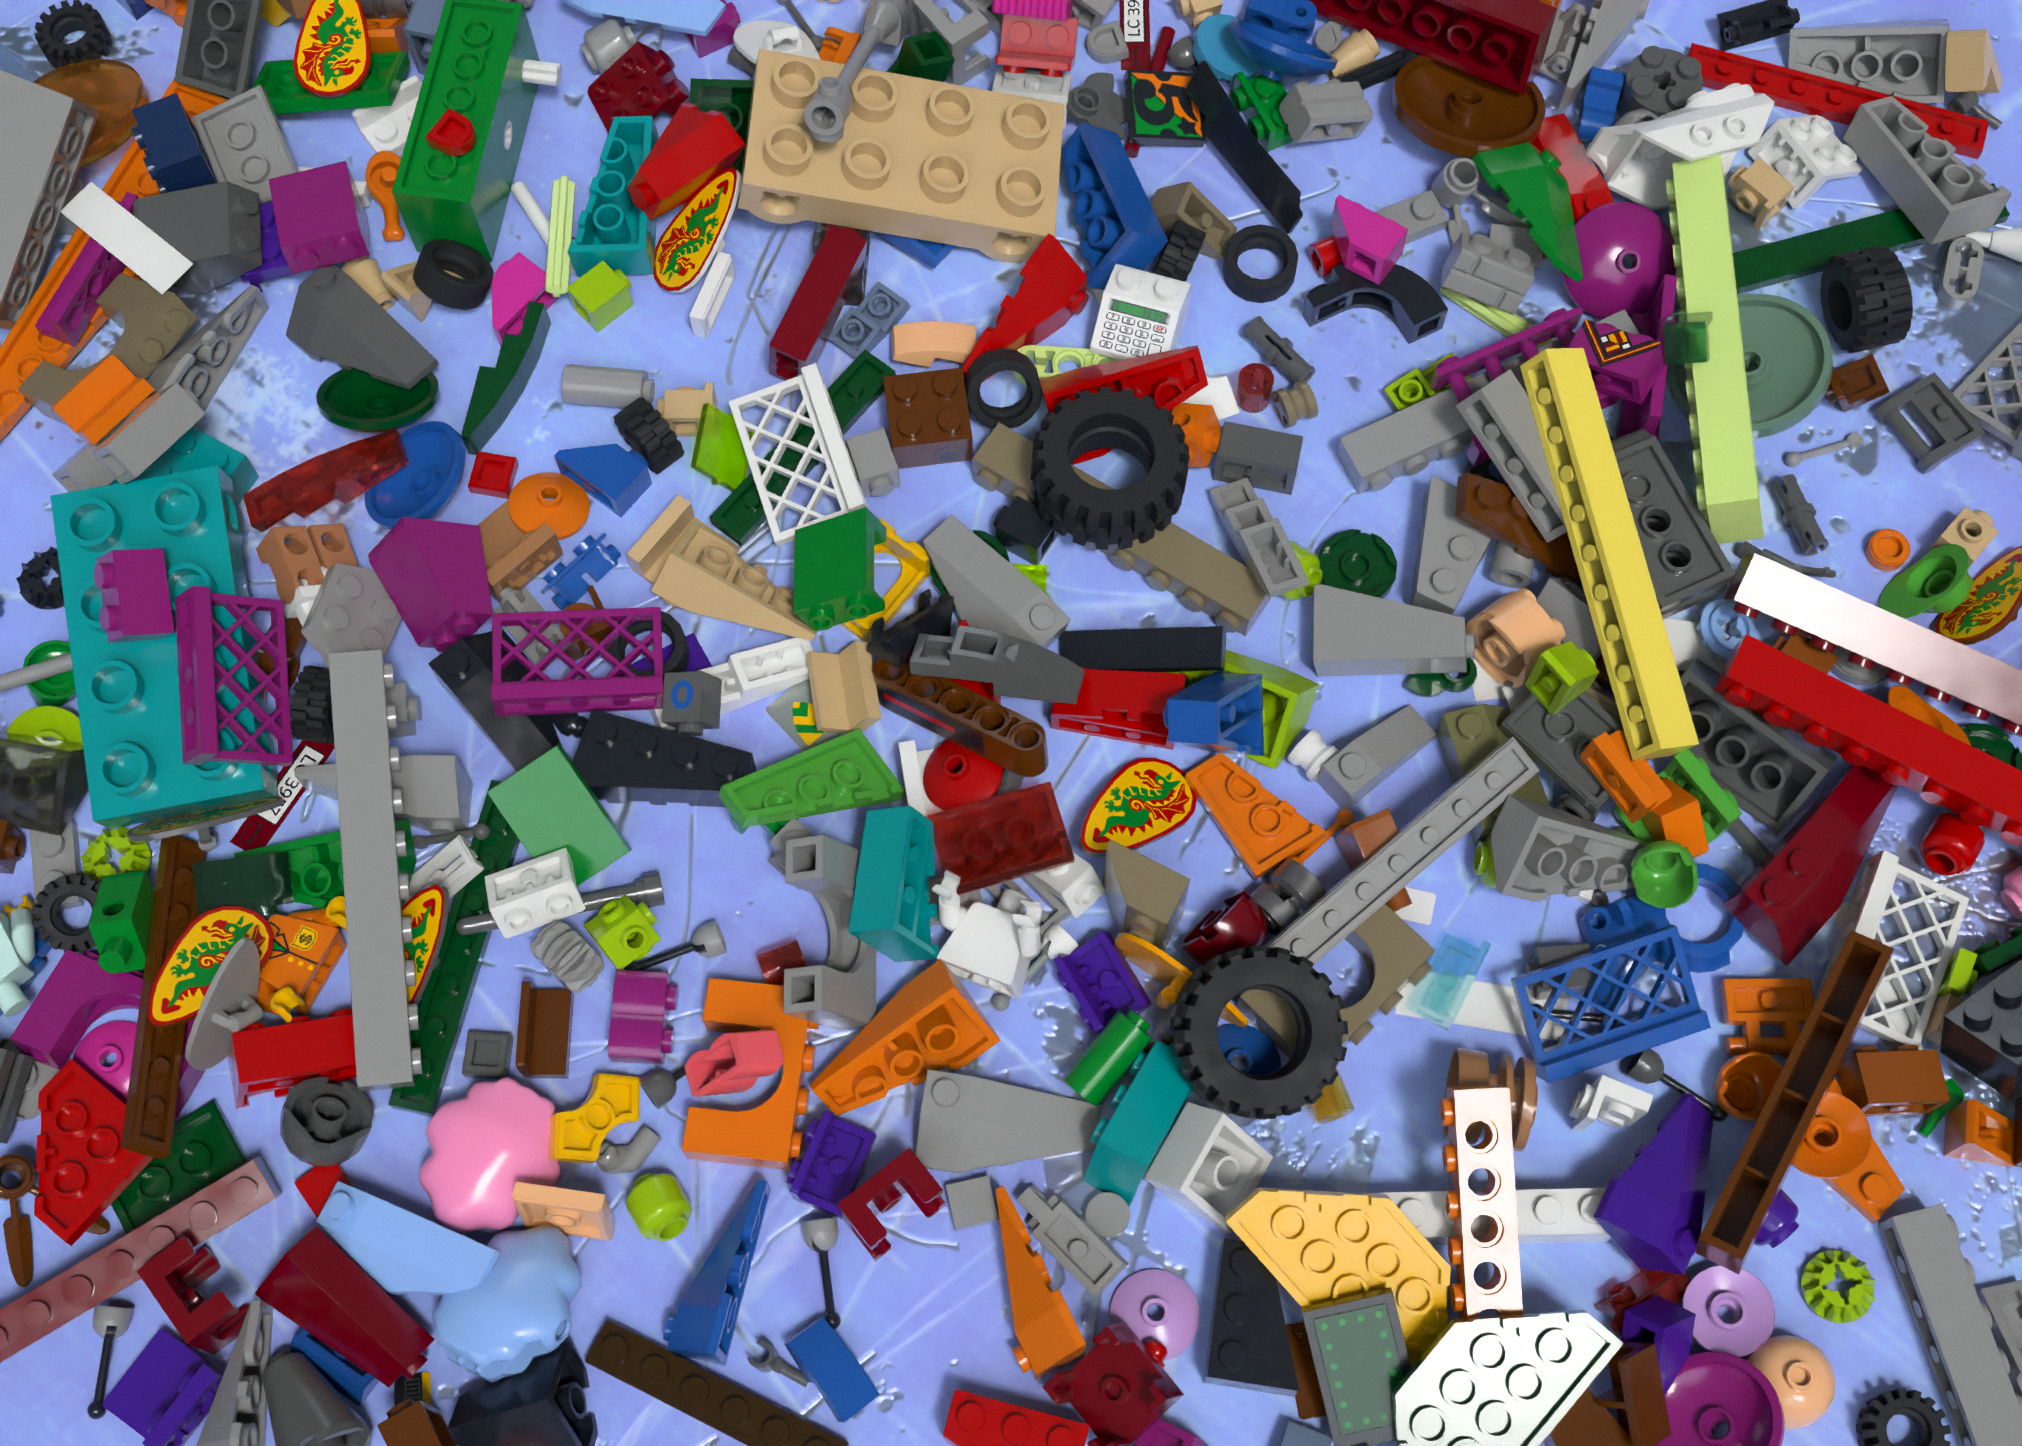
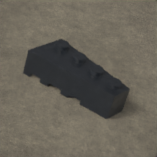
[572,709,757,807]

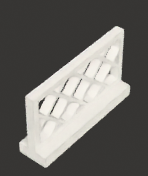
[729,363,868,546]
[1814,850,1970,1050]

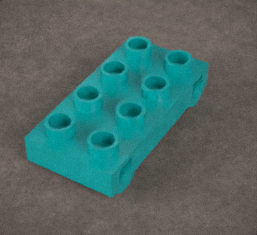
[50,465,278,829]

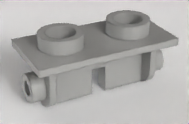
[1539,3,1588,85]
[492,587,565,666]

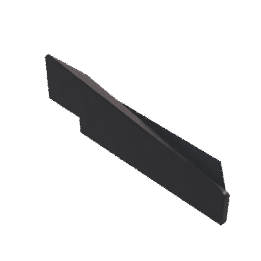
[1184,60,1303,234]

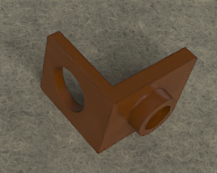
[558,585,613,661]

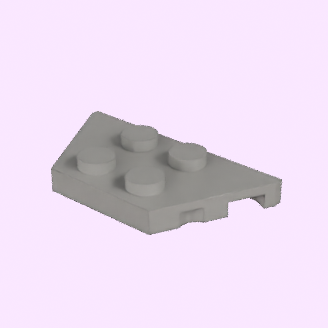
[301,563,401,668]

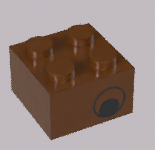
[883,367,973,469]

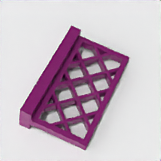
[1615,274,1677,440]
[175,585,293,766]
[491,607,664,716]

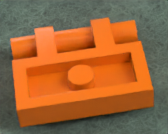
[1720,978,1814,1058]

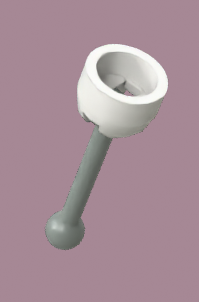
[992,923,1079,1011]

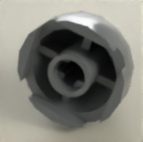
[280,1077,374,1167]

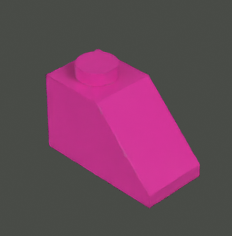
[492,252,559,346]

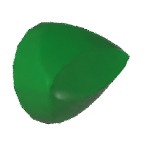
[23,640,76,707]

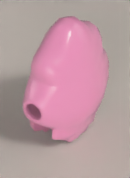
[419,1077,561,1234]

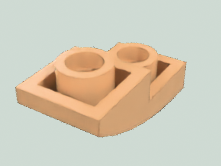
[891,321,977,368]

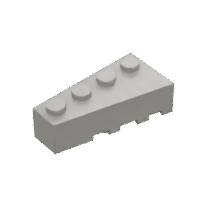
[1843,96,2012,245]

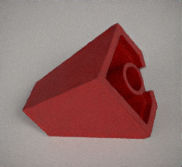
[627,102,746,220]

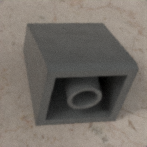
[133,181,262,295]

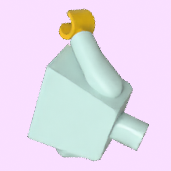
[0,895,35,1017]

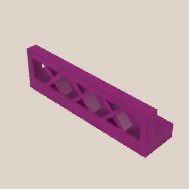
[35,192,139,347]

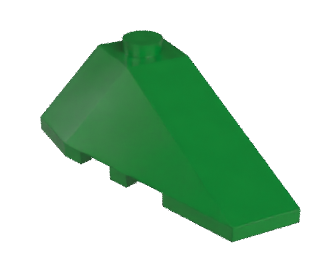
[1472,142,1584,282]
[234,820,416,908]

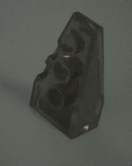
[0,732,89,835]

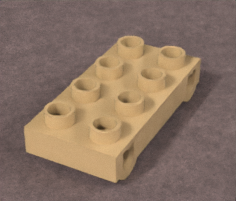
[738,49,1064,263]

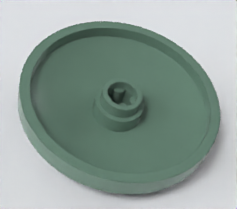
[1667,294,1833,439]

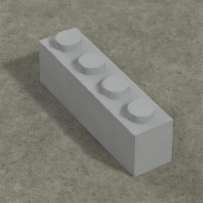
[1455,369,1567,543]

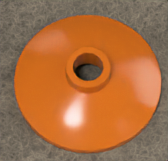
[508,472,590,540]
[1792,1091,1871,1179]

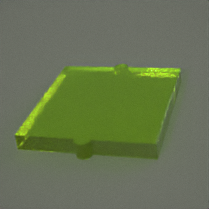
[691,403,754,492]

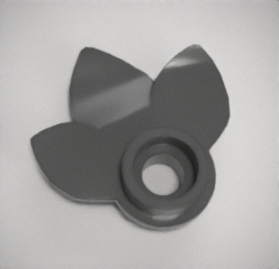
[1066,72,1128,141]

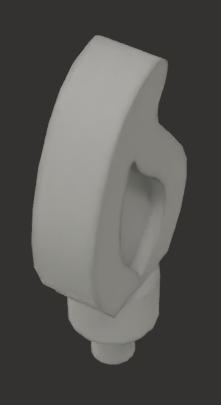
[1315,20,1345,54]

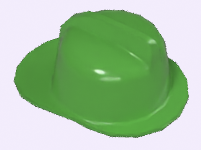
[1879,544,1973,619]

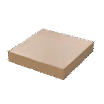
[512,1182,615,1241]

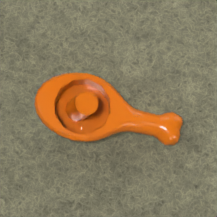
[365,151,405,241]

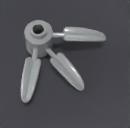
[1432,158,1528,248]

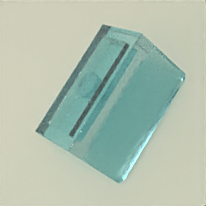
[1409,933,1491,1031]

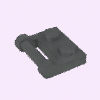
[1874,372,1985,474]

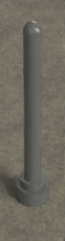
[456,871,665,935]

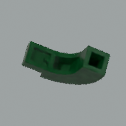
[886,31,955,82]

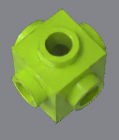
[584,895,661,970]

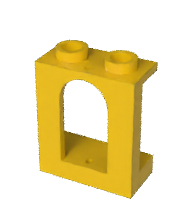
[840,518,930,643]

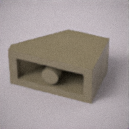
[1151,181,1237,260]

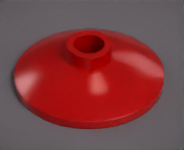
[923,740,1004,814]

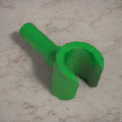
[1917,1079,1964,1139]

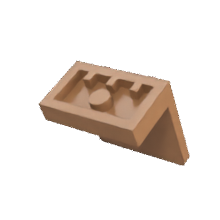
[477,500,563,604]

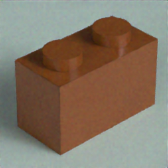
[1837,1045,1950,1117]

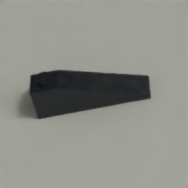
[428,629,563,772]

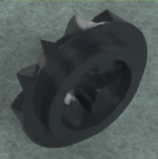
[16,546,65,610]

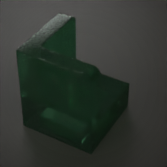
[1663,312,1713,365]

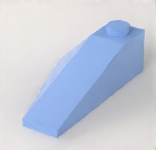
[560,0,726,36]
[316,1181,500,1295]

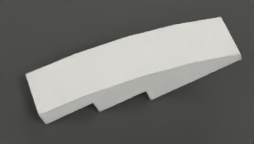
[650,637,813,731]

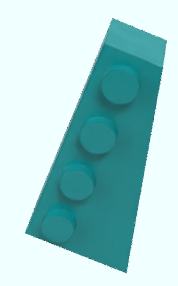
[568,116,659,276]

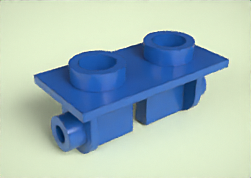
[541,532,621,610]

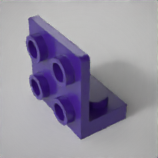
[103,1329,224,1446]

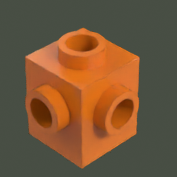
[1171,403,1223,468]

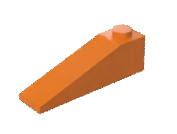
[810,959,1001,1116]
[995,1185,1086,1380]

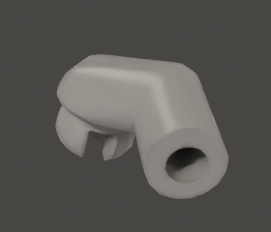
[596,1126,661,1174]

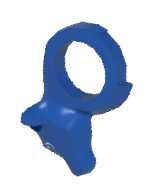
[1578,863,1745,1009]

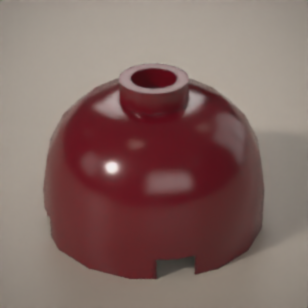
[1181,889,1267,967]

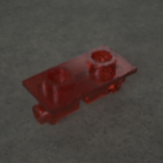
[1594,1268,1691,1337]

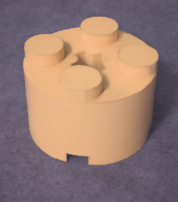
[1466,588,1566,688]

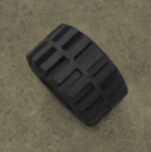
[1820,245,1913,353]

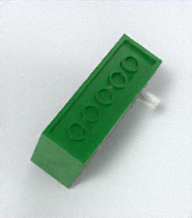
[392,0,562,262]

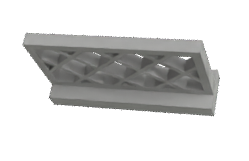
[1953,321,2022,462]

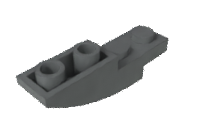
[909,625,1085,704]

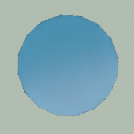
[1192,14,1262,84]

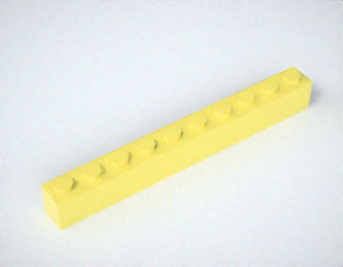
[1520,348,1699,761]

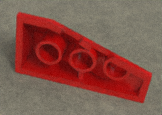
[962,233,1089,382]

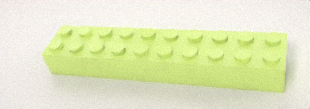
[1666,154,1764,544]

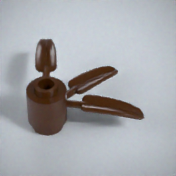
[0,1154,110,1287]

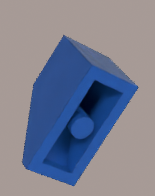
[554,444,652,518]

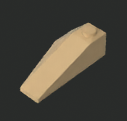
[651,520,818,641]

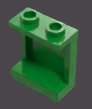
[793,507,886,631]

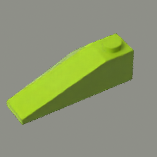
[1160,650,1319,770]

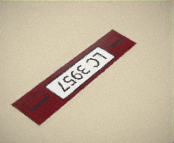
[1120,0,1151,70]
[230,740,335,851]

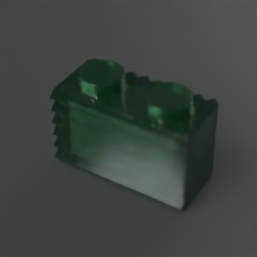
[192,852,294,916]

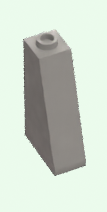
[1313,584,1475,677]

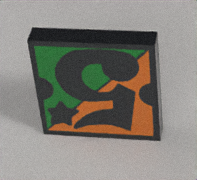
[1124,69,1206,147]

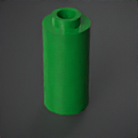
[1063,1009,1152,1107]

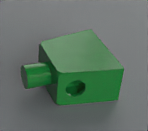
[89,870,154,974]

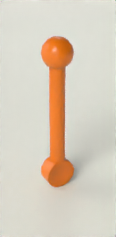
[1290,809,1354,865]

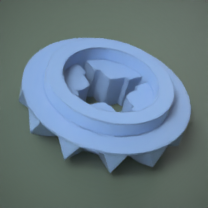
[1696,598,1759,662]

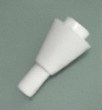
[1964,227,2022,263]

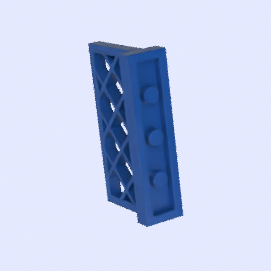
[1511,924,1711,1083]

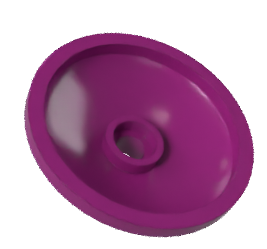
[1560,202,1676,319]
[1653,1352,1785,1446]

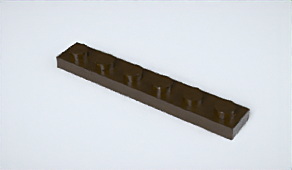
[585,1320,849,1446]

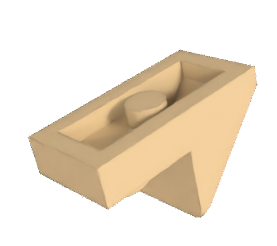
[1945,29,2003,94]
[381,261,464,322]

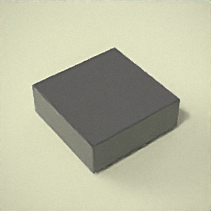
[462,1031,514,1079]

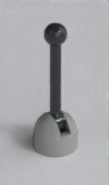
[624,920,727,971]
[802,1218,841,1330]
[87,1306,133,1419]

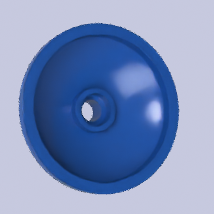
[1229,19,1338,81]
[365,421,466,529]

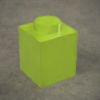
[568,260,633,333]

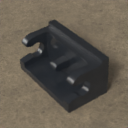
[866,589,954,668]

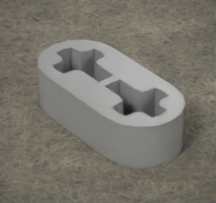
[1937,237,1984,309]

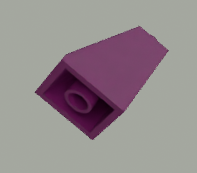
[268,161,370,274]
[368,517,493,652]

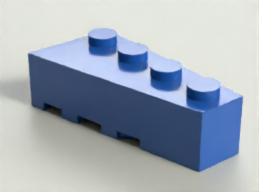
[1061,122,1168,290]

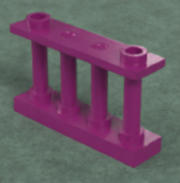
[1429,306,1619,467]

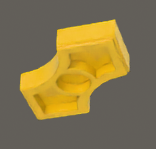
[549,1073,640,1164]

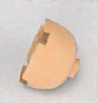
[1743,1335,1836,1430]

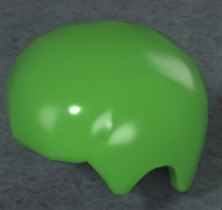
[1631,840,1698,908]

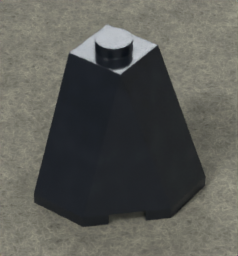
[448,1338,598,1446]

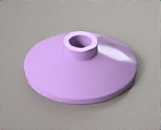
[1682,1265,1775,1357]
[1109,1269,1200,1361]

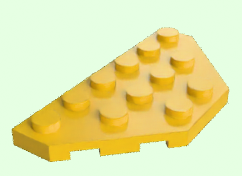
[1224,1188,1451,1368]

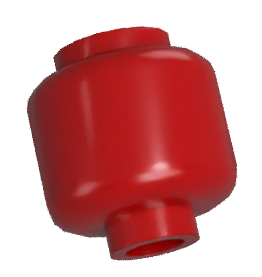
[1919,812,1985,876]

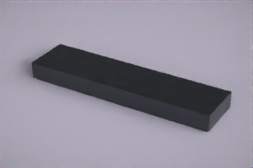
[1062,626,1227,672]

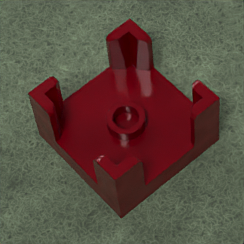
[837,1147,945,1262]
[136,1236,250,1355]
[1043,1322,1184,1446]

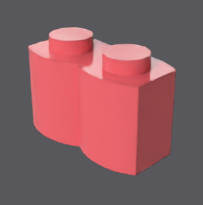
[684,1030,785,1097]

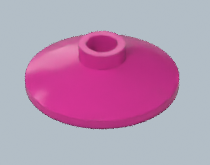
[72,1021,137,1104]

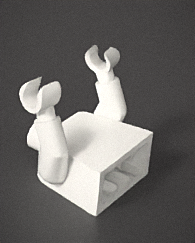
[932,869,1043,1000]

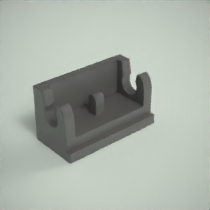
[1213,421,1304,495]

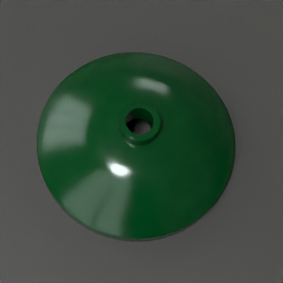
[316,368,439,433]

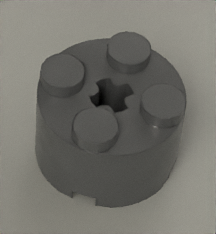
[1616,46,1703,117]

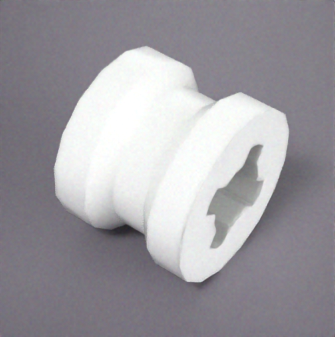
[1287,729,1340,782]

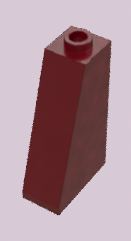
[769,224,867,381]
[255,1226,435,1387]

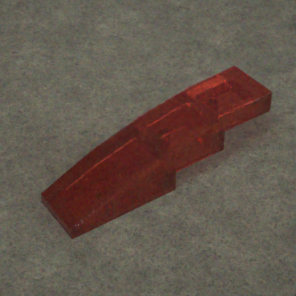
[243,430,409,533]

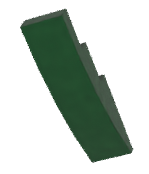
[461,301,551,455]

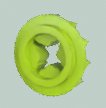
[80,826,151,881]
[1801,1249,1876,1323]

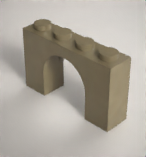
[17,273,198,426]
[1236,904,1436,1067]

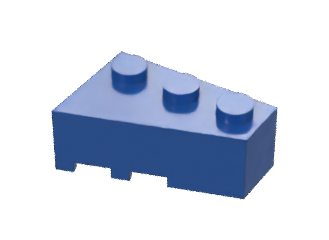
[1163,672,1264,756]

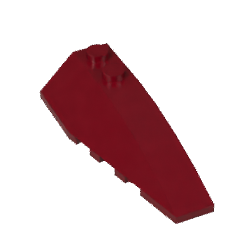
[1722,764,1898,966]

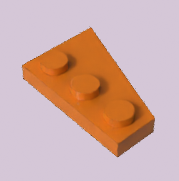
[1185,752,1327,880]
[1814,1078,1905,1224]

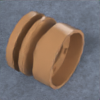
[1443,1047,1538,1152]

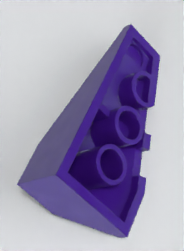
[1593,1093,1713,1275]

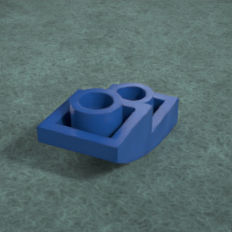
[784,1317,880,1422]

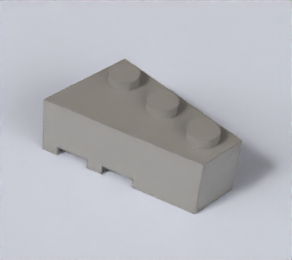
[1410,475,1493,615]

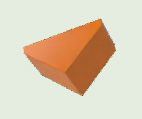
[1641,777,1709,858]
[1943,1099,2015,1167]

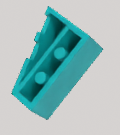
[848,806,939,962]
[1083,1040,1193,1206]

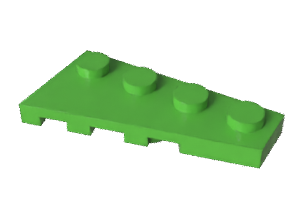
[718,728,906,828]

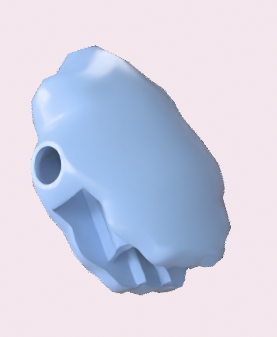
[432,1225,582,1382]

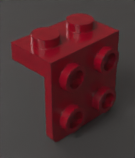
[587,41,690,133]

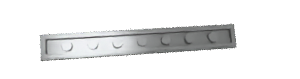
[1264,737,1540,964]

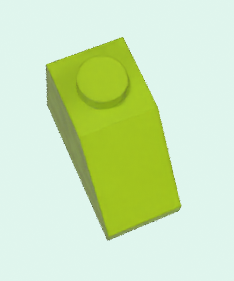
[1525,641,1599,716]

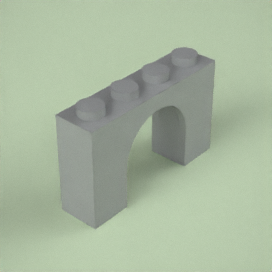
[51,382,206,492]
[784,835,876,1030]

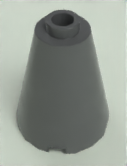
[262,1351,373,1446]

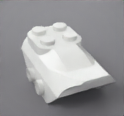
[1586,83,1775,211]

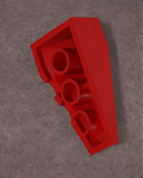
[1531,113,1614,259]
[1040,345,1208,465]

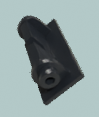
[1717,0,1800,51]

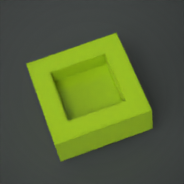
[1937,948,1978,997]

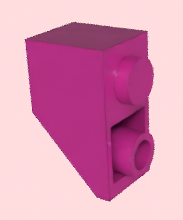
[1331,195,1408,285]

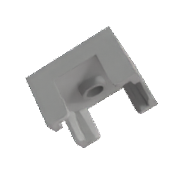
[907,0,990,85]

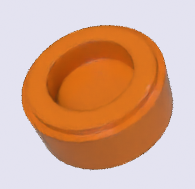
[1865,529,1910,572]

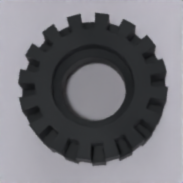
[34,0,112,74]
[1152,220,1206,282]
[613,397,684,474]
[290,665,334,744]
[31,873,102,952]
[1856,1388,1951,1446]

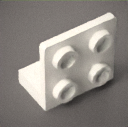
[1748,115,1863,209]

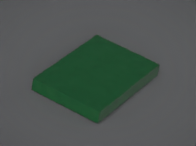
[111,1100,249,1234]

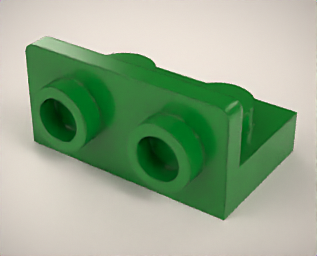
[1230,71,1293,152]

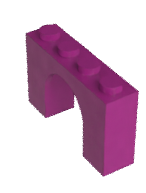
[10,949,205,1118]

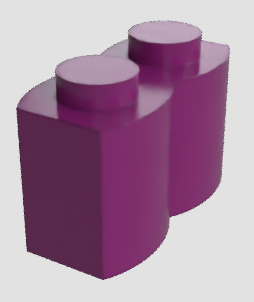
[608,970,679,1065]

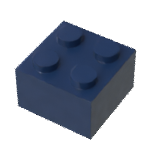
[131,93,218,194]

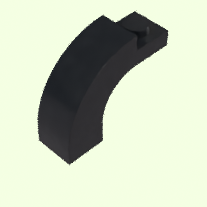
[1302,264,1448,345]

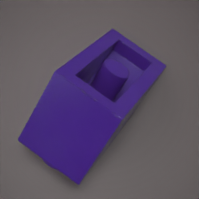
[1621,1296,1696,1396]

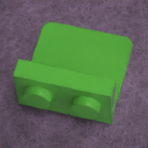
[1613,749,1742,844]

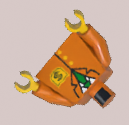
[257,896,347,1023]

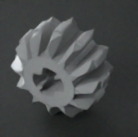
[530,920,604,993]

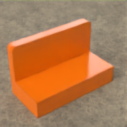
[52,355,155,445]
[1579,730,1672,824]

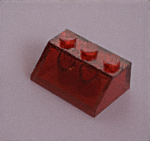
[927,781,1075,895]

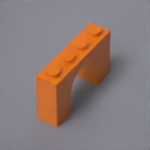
[682,978,820,1171]

